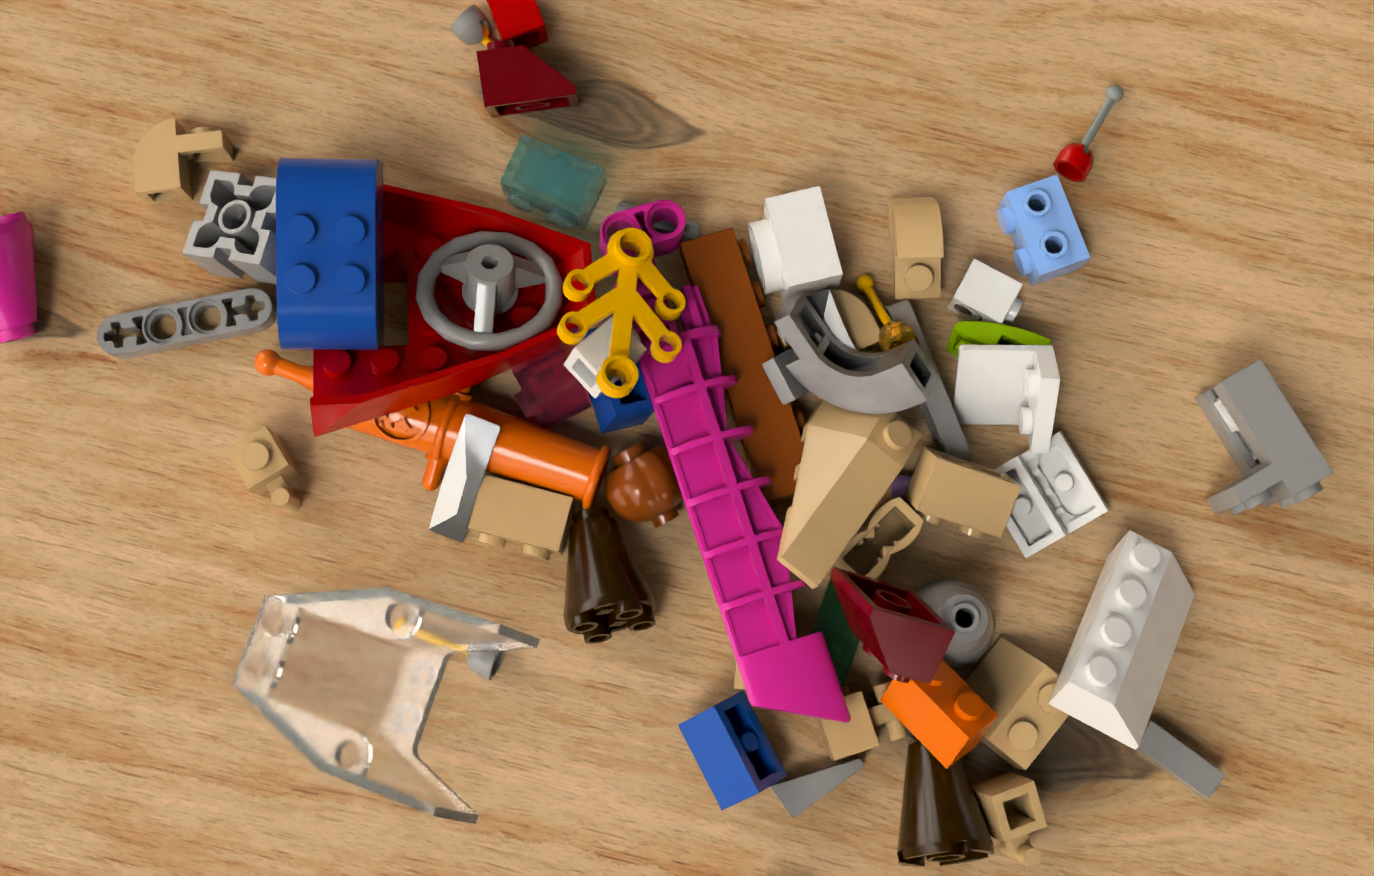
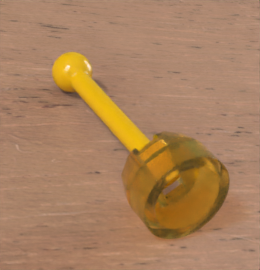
[856,275,919,352]

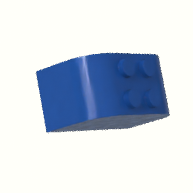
[276,157,384,350]

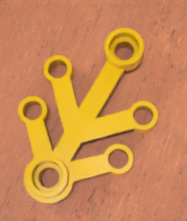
[557,228,686,398]

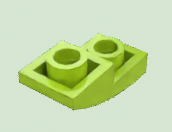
[945,321,1051,358]

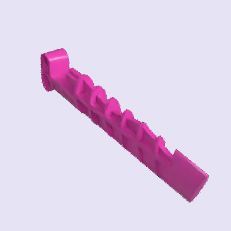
[599,200,851,723]

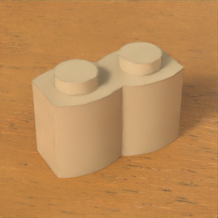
[831,497,924,579]

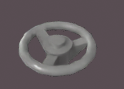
[415,231,564,352]

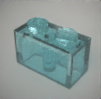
[500,134,607,229]

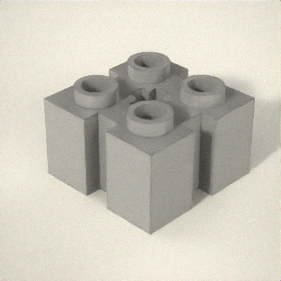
[182,170,276,284]

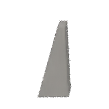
[770,758,865,818]

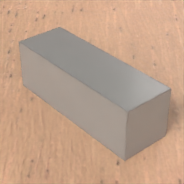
[1136,721,1225,799]

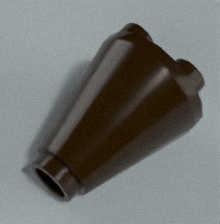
[564,507,658,644]

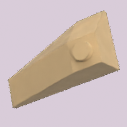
[777,399,922,589]

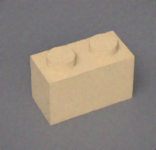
[904,446,1022,539]
[468,474,576,561]

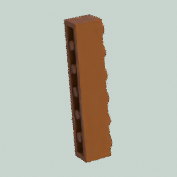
[680,227,805,506]

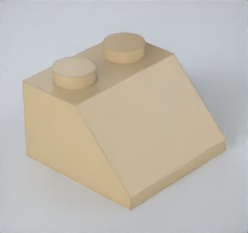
[965,637,1069,770]

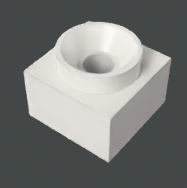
[748,186,843,307]

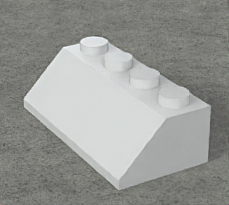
[1048,530,1195,750]

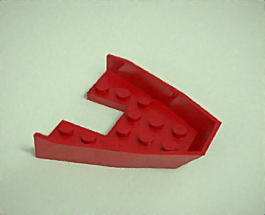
[310,184,596,437]

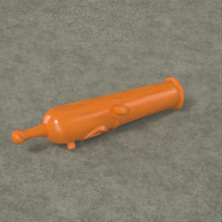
[254,349,612,509]

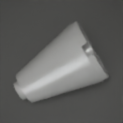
[915,578,995,671]

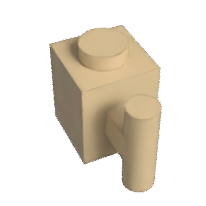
[225,426,301,513]
[817,681,909,761]
[972,772,1047,867]

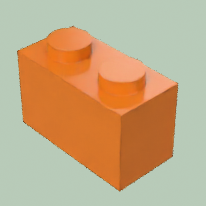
[880,659,999,769]

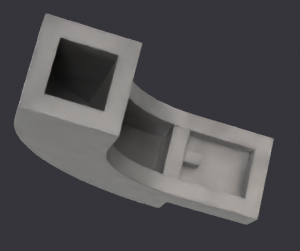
[774,292,938,414]

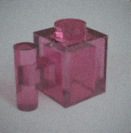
[511,344,592,429]

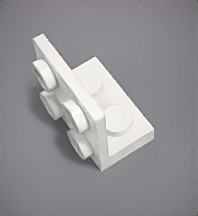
[952,345,1061,453]

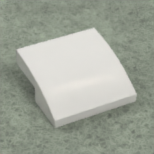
[994,431,1110,558]

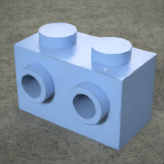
[997,174,1091,286]

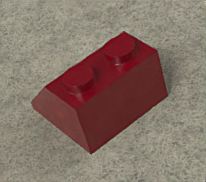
[476,40,579,118]
[830,567,955,684]

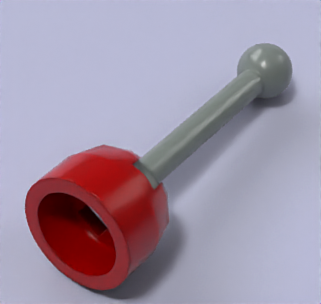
[1053,85,1124,182]

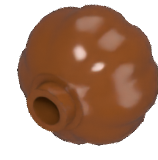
[604,440,683,528]

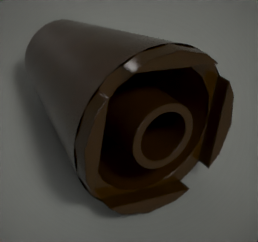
[897,738,995,867]

